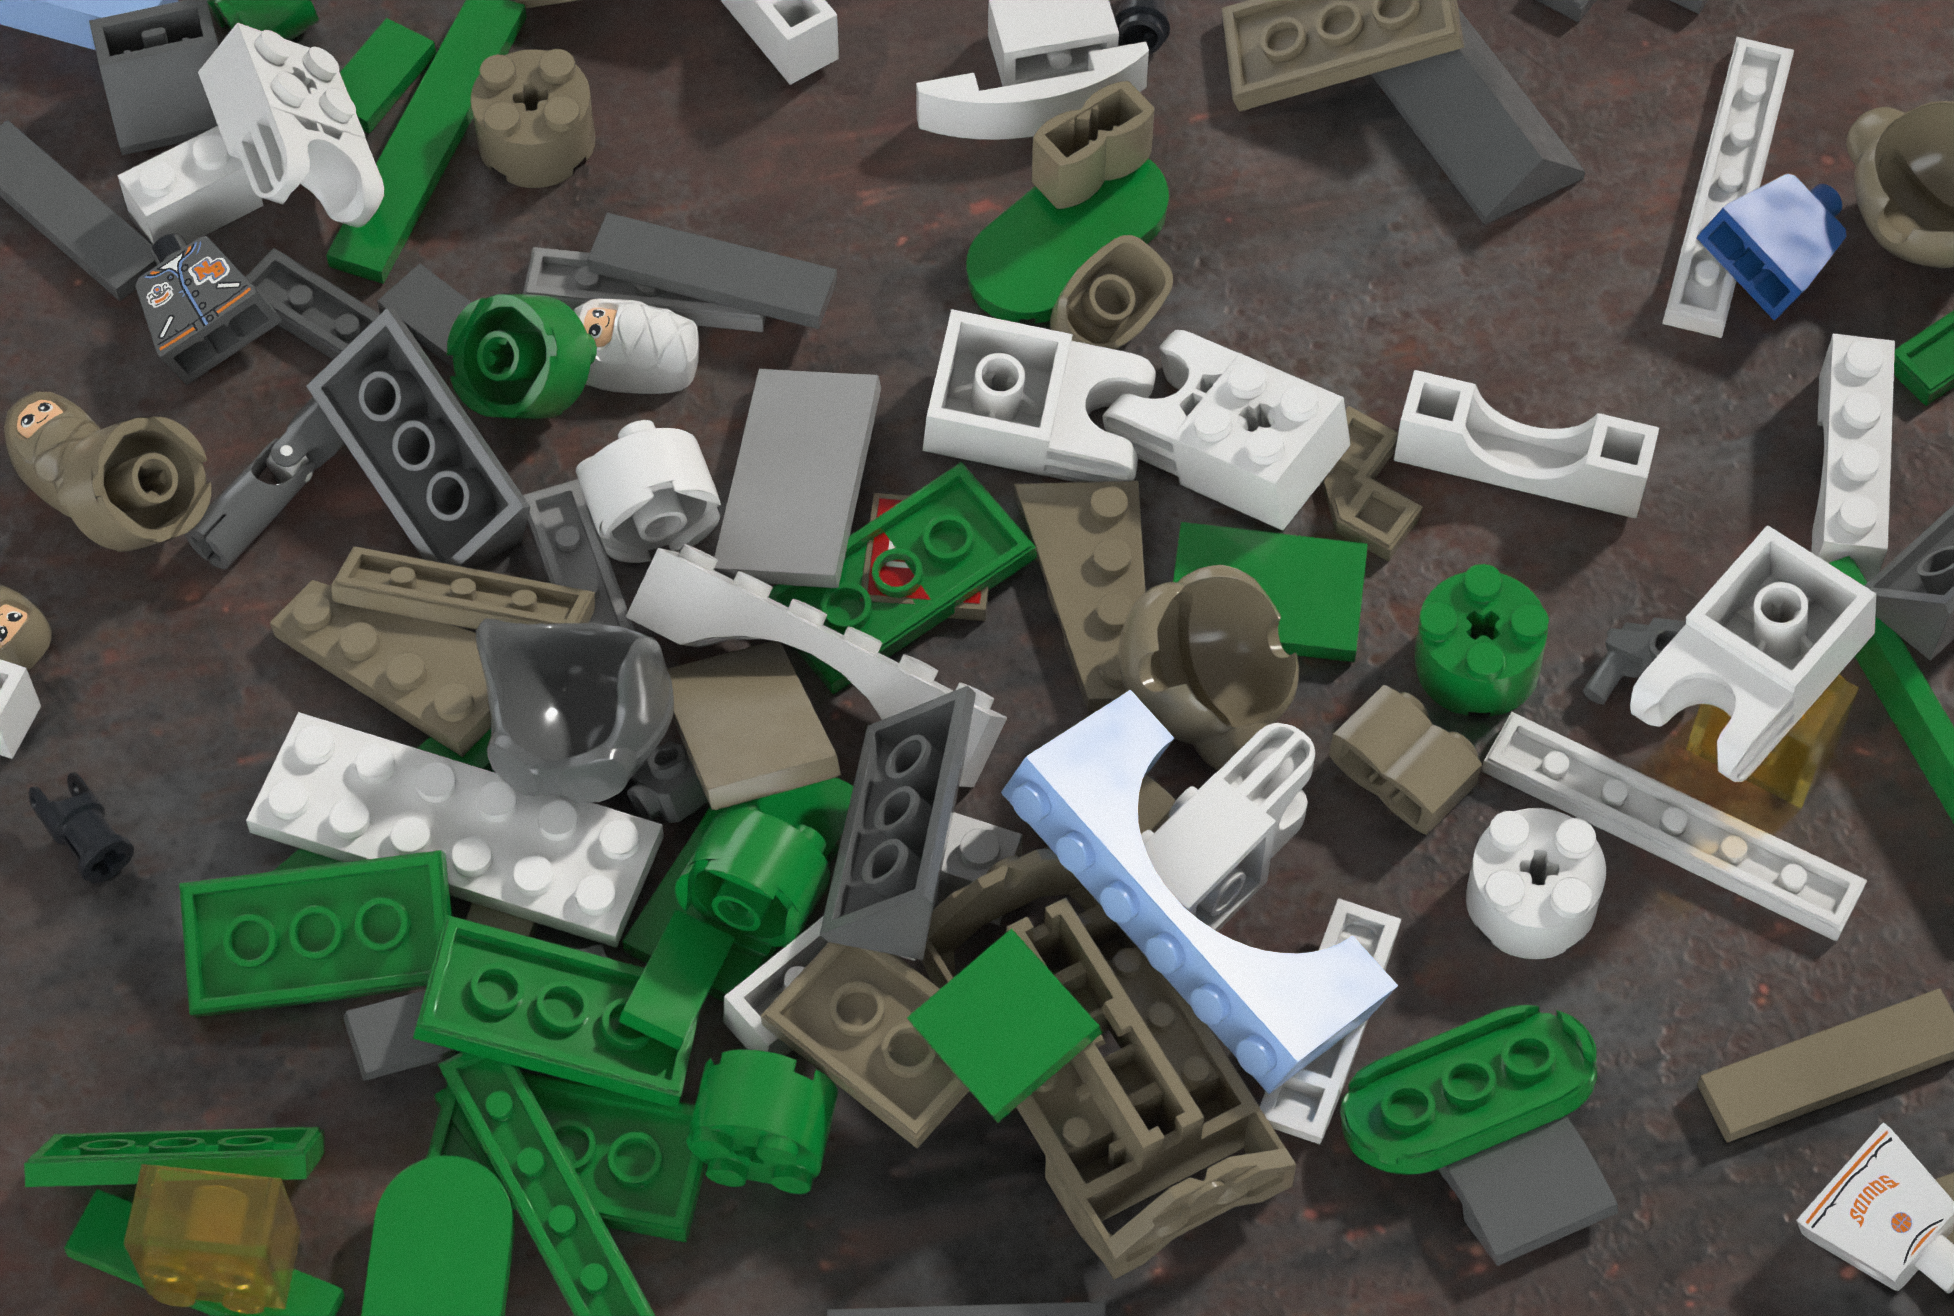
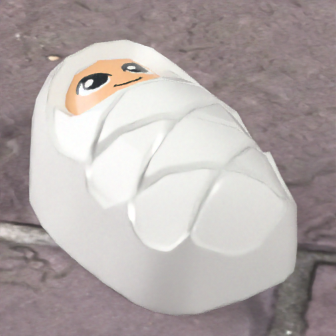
[574,298,699,394]

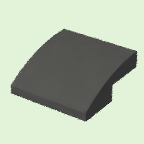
[1438,1115,1618,1266]

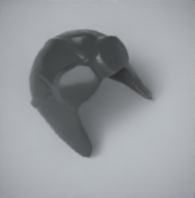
[476,618,674,803]

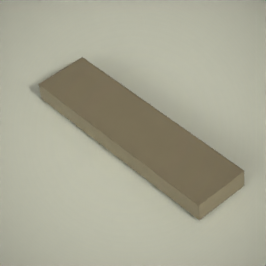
[331,547,595,630]
[1697,988,1954,1143]

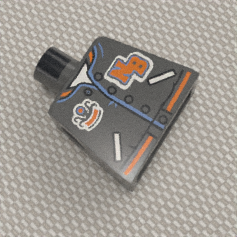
[135,234,282,386]

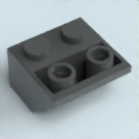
[89,0,218,155]

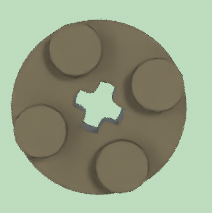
[471,49,595,188]
[58,416,211,552]

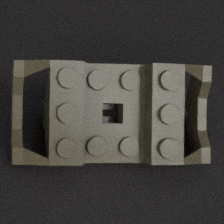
[921,846,1296,1280]

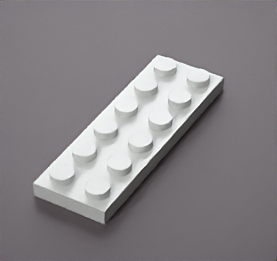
[246,712,664,948]

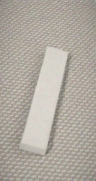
[1662,37,1794,338]
[1481,712,1867,942]

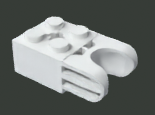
[198,23,384,228]
[923,309,1156,482]
[1102,330,1351,531]
[1630,525,1876,782]
[1141,723,1315,932]

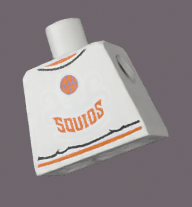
[1796,1123,1954,1294]

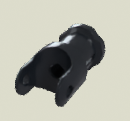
[28,772,134,884]

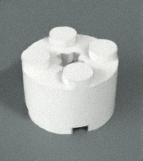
[576,420,721,563]
[1466,808,1606,959]

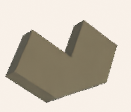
[1321,406,1423,562]

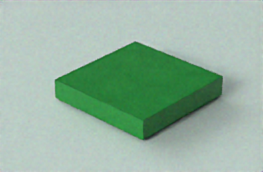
[907,928,1103,1123]

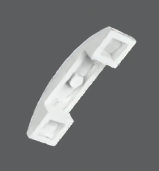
[916,42,1149,140]
[1260,898,1401,1144]

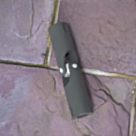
[185,397,345,570]

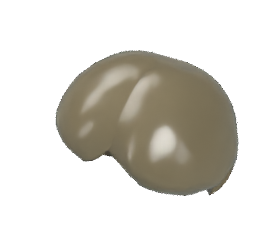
[1846,101,1954,268]
[1118,565,1299,771]

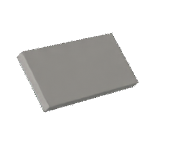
[714,369,881,588]

